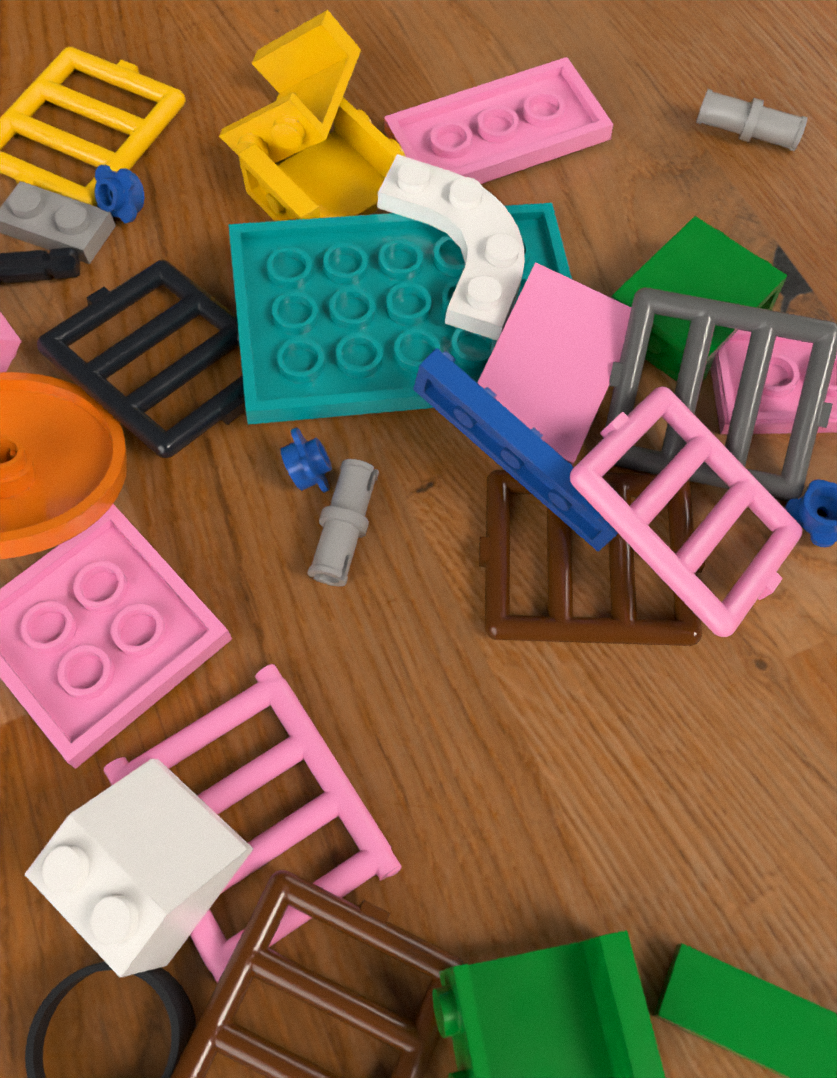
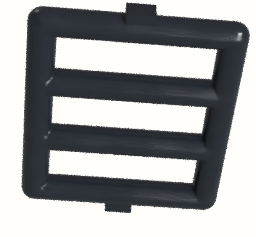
[37,260,245,458]

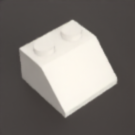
[24,759,253,978]

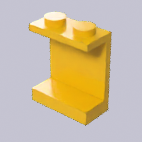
[219,10,361,163]
[238,97,406,221]

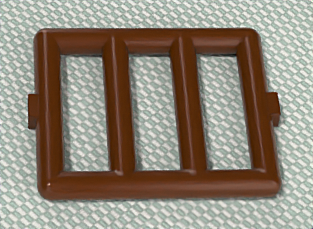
[479,470,705,646]
[170,870,464,1078]

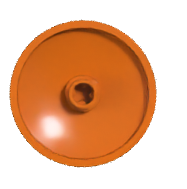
[0,372,127,559]

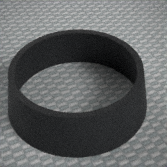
[25,961,197,1078]

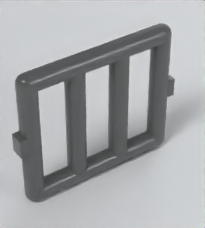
[602,287,837,501]

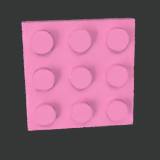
[0,504,232,769]

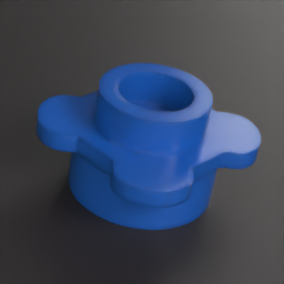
[95,165,145,223]
[280,427,332,493]
[785,479,837,548]

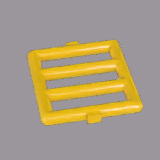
[0,47,185,207]

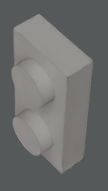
[0,181,116,264]

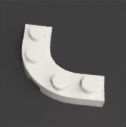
[377,154,525,341]

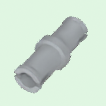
[696,89,807,151]
[308,459,379,587]

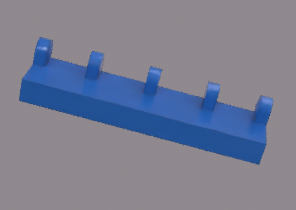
[413,348,618,551]

